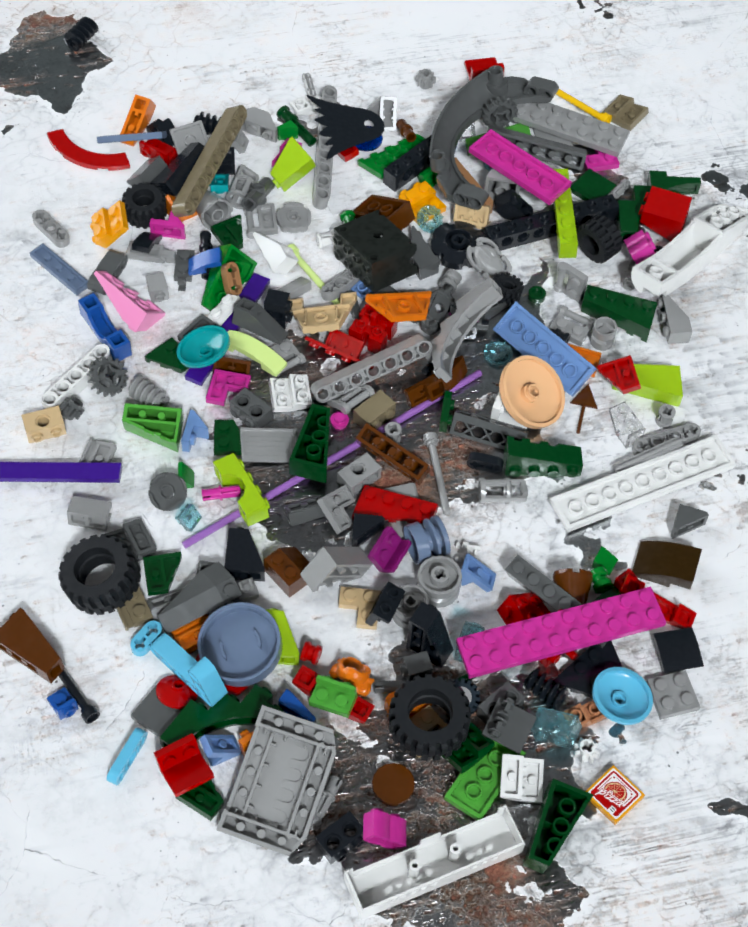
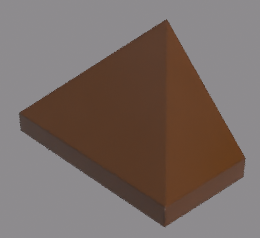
[212,355,252,375]

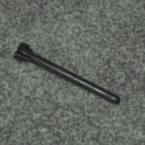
[59,670,100,724]

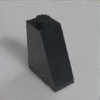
[224,527,265,582]

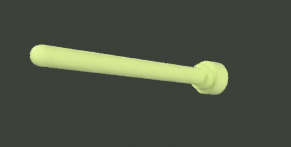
[288,244,340,305]

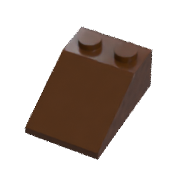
[353,195,415,231]

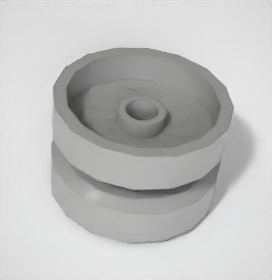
[416,556,462,608]

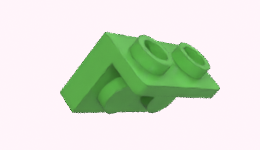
[309,675,358,718]

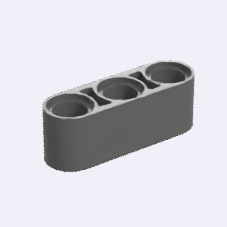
[87,249,128,295]

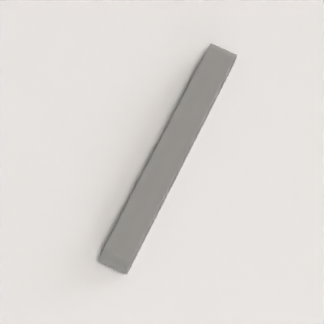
[312,85,337,209]

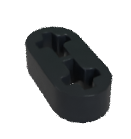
[467,452,504,474]

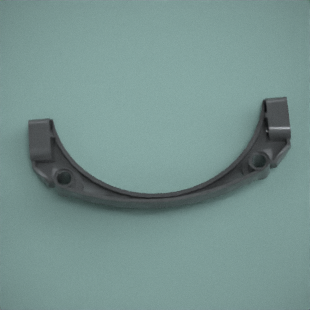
[429,65,559,210]

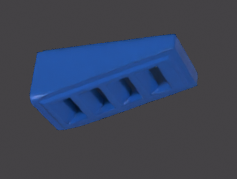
[278,689,316,723]

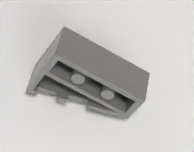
[300,546,373,592]

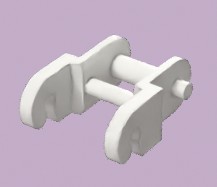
[455,542,481,564]

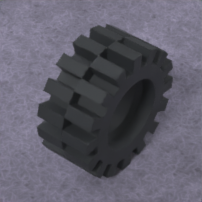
[493,273,524,304]

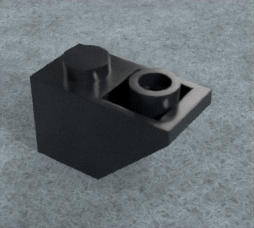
[494,189,533,220]

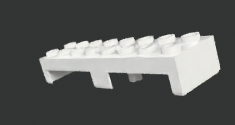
[344,805,525,920]

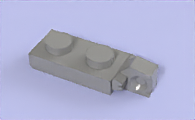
[125,241,176,263]

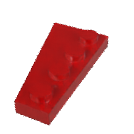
[352,485,438,524]

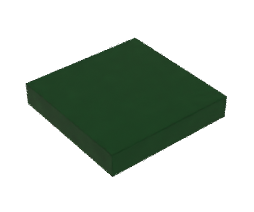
[570,168,617,201]

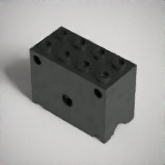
[333,210,418,293]

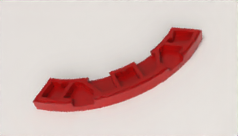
[47,129,130,171]

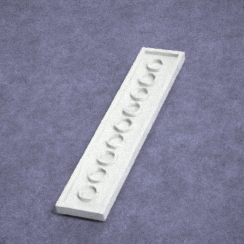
[549,435,736,533]

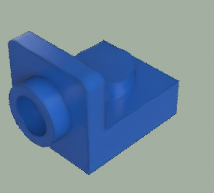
[47,687,79,720]

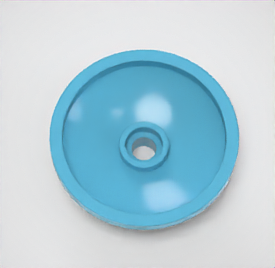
[592,667,653,725]

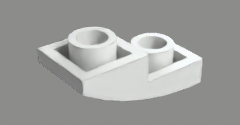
[289,95,320,115]

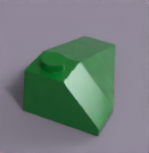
[201,244,257,312]

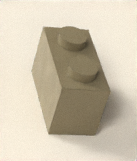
[353,389,396,429]

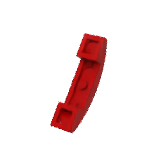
[620,574,697,629]
[292,665,375,724]

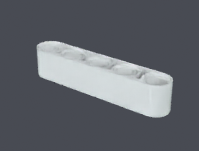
[41,344,111,411]

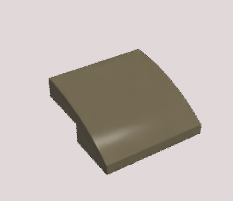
[603,94,649,131]

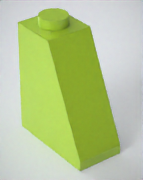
[270,137,316,192]
[265,608,299,666]

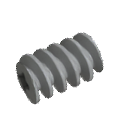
[129,375,170,407]

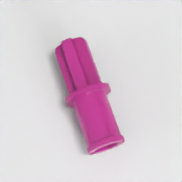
[202,485,241,501]

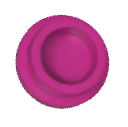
[330,411,349,430]

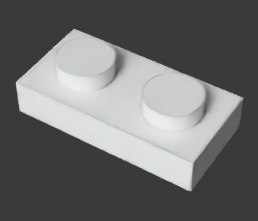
[207,294,241,326]

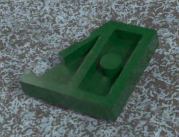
[211,215,243,249]
[144,338,189,374]
[214,420,241,456]
[143,552,182,596]
[175,780,224,821]

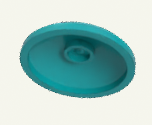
[176,325,230,368]

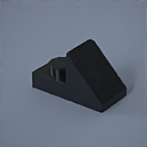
[146,118,175,147]

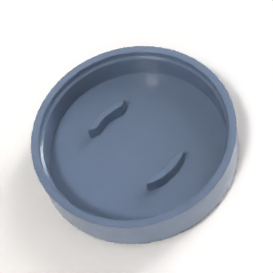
[197,602,283,687]

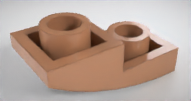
[562,700,607,731]

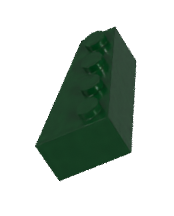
[581,285,658,343]
[289,404,330,483]
[503,436,583,478]

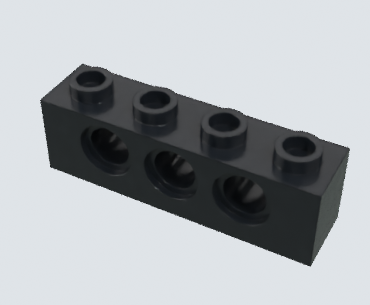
[383,135,432,192]

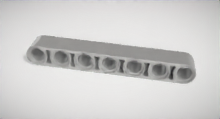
[310,334,432,403]

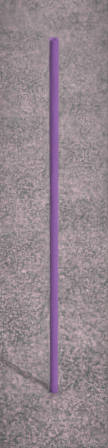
[182,369,483,549]

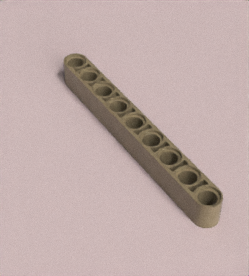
[172,105,247,217]

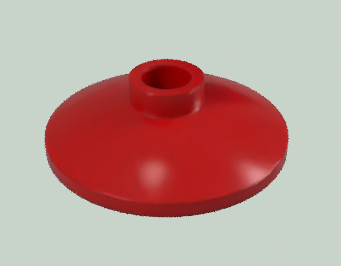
[156,675,198,709]

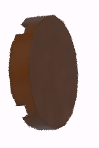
[372,763,415,806]

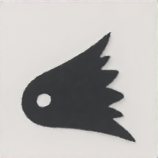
[306,95,385,160]

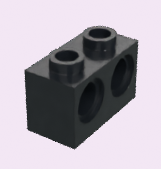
[315,811,365,864]

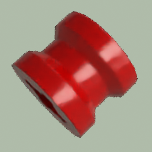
[300,641,323,665]

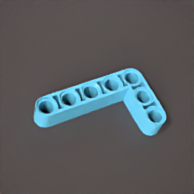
[148,632,228,707]

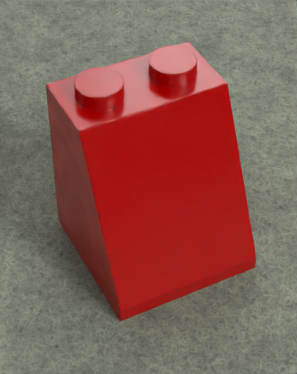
[639,186,692,242]

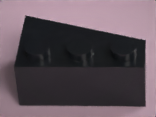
[406,602,454,668]

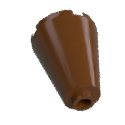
[553,568,593,604]

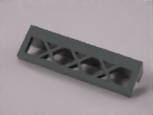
[449,409,530,450]

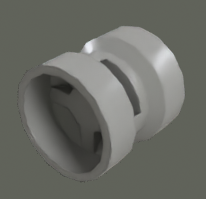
[439,269,462,294]

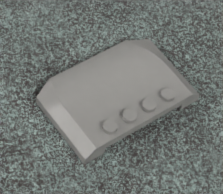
[216,705,337,856]

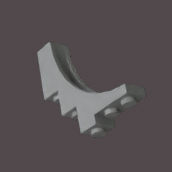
[425,277,503,383]

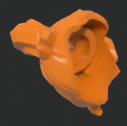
[329,657,374,697]

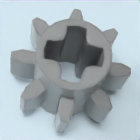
[416,69,436,89]

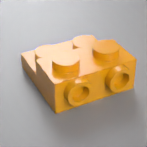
[398,181,446,226]
[90,200,129,249]

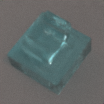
[175,503,202,532]

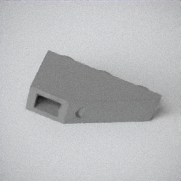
[656,294,692,344]

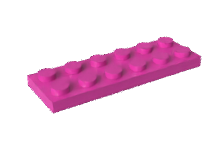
[469,129,572,205]

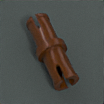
[396,119,416,142]

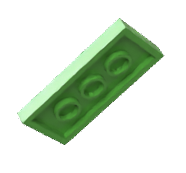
[444,740,526,821]

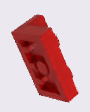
[139,139,178,165]

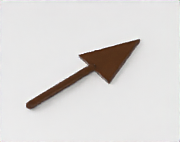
[570,384,598,434]

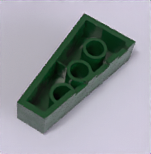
[522,778,593,874]

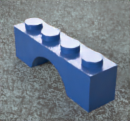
[78,293,132,362]

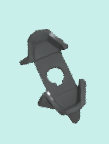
[421,284,455,335]

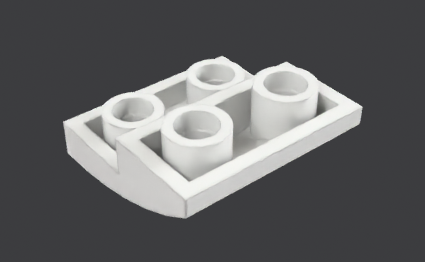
[268,374,312,412]

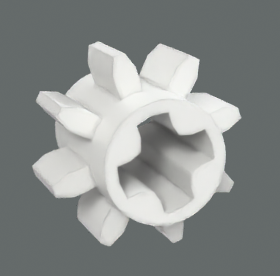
[573,737,600,764]

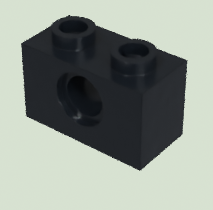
[264,289,293,329]

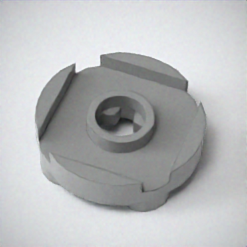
[276,202,311,233]

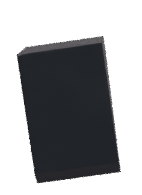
[352,513,385,547]

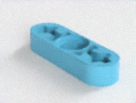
[107,727,148,786]

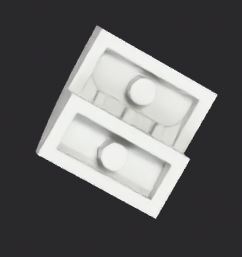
[500,754,544,804]

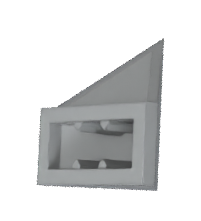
[367,96,397,131]

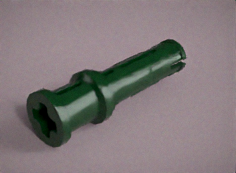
[277,105,317,147]

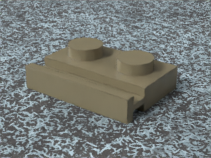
[116,584,153,631]

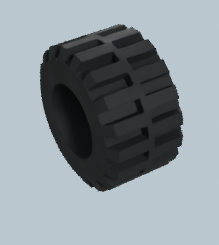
[122,182,167,229]
[576,215,623,264]

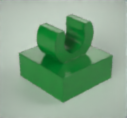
[417,167,438,187]

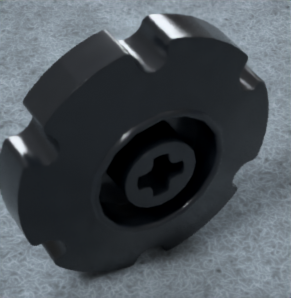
[430,221,486,270]

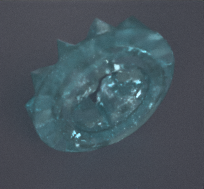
[417,205,444,233]
[483,339,513,365]

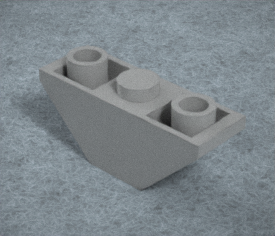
[241,107,277,143]

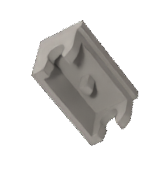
[67,496,112,531]

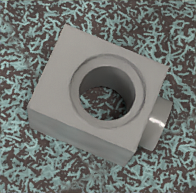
[145,272,169,303]

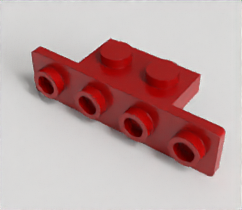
[305,330,374,369]

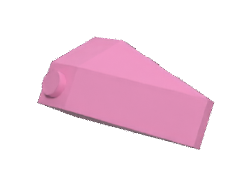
[94,271,166,332]

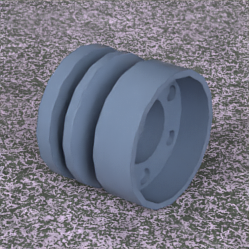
[403,515,451,565]

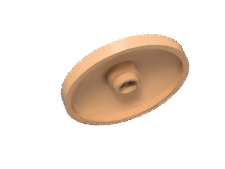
[499,355,565,429]

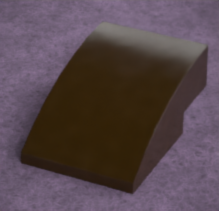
[632,541,702,590]

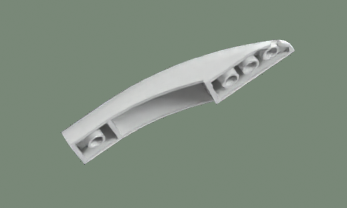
[631,204,748,296]

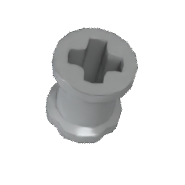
[656,404,676,428]
[385,422,402,444]

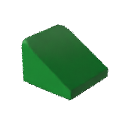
[277,120,298,141]
[178,462,195,488]
[592,546,618,576]

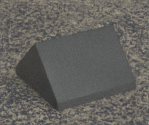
[127,155,168,186]

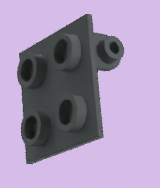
[482,697,537,754]

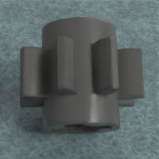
[60,397,84,420]

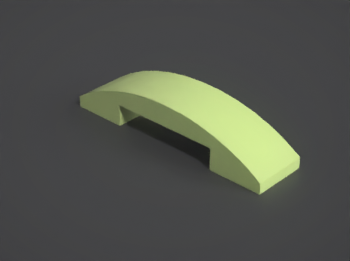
[227,330,287,377]

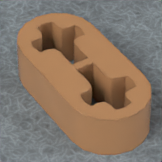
[221,262,243,296]

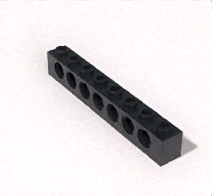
[484,194,619,251]

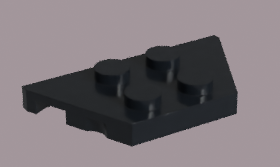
[552,641,622,699]

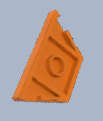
[365,291,432,322]

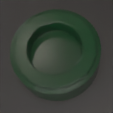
[528,286,546,304]

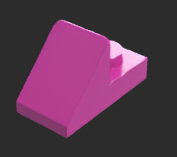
[149,211,186,240]

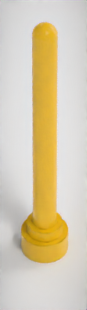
[556,89,612,123]

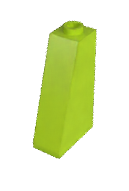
[612,364,683,406]

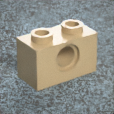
[21,405,66,444]

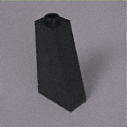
[150,142,204,196]

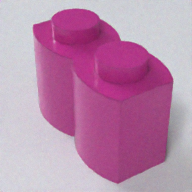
[624,229,657,264]
[363,808,406,850]

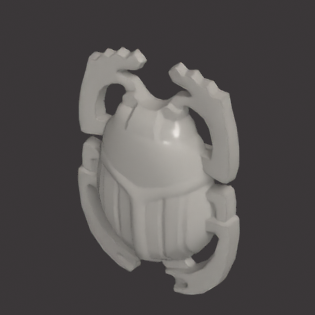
[466,237,512,280]

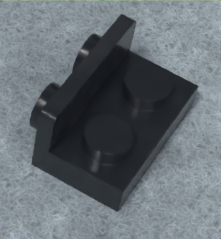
[365,581,405,626]

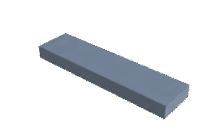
[97,131,167,144]
[30,243,88,296]

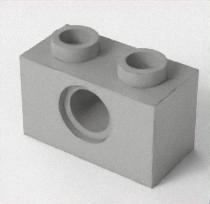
[337,453,382,496]

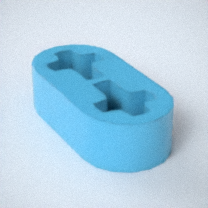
[130,621,163,657]

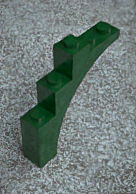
[616,171,701,243]
[159,684,284,748]

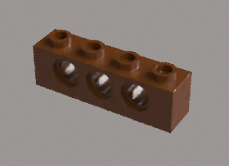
[355,423,430,486]

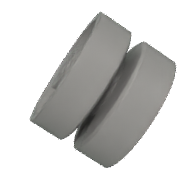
[393,585,429,629]

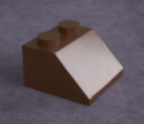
[264,547,310,598]

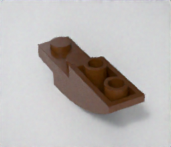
[404,355,468,408]

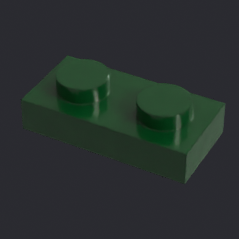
[439,391,455,433]

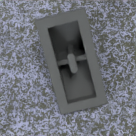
[670,504,709,539]

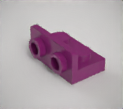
[367,527,412,573]

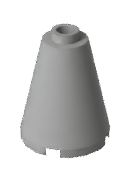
[196,190,233,230]

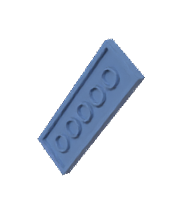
[493,302,597,397]

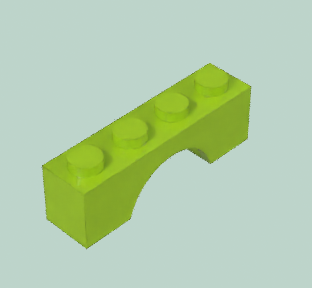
[213,453,270,527]

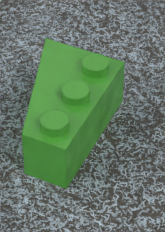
[122,403,184,452]

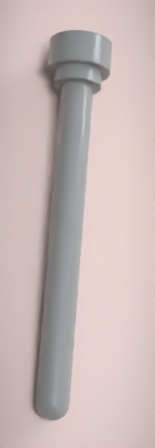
[423,432,450,515]

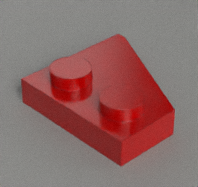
[597,355,641,394]

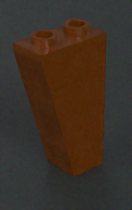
[0,607,65,683]

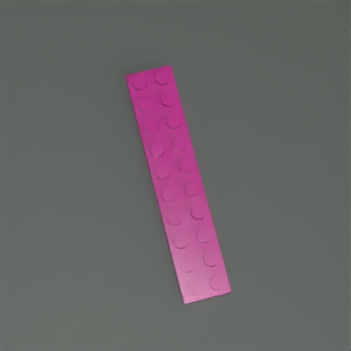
[456,587,666,679]

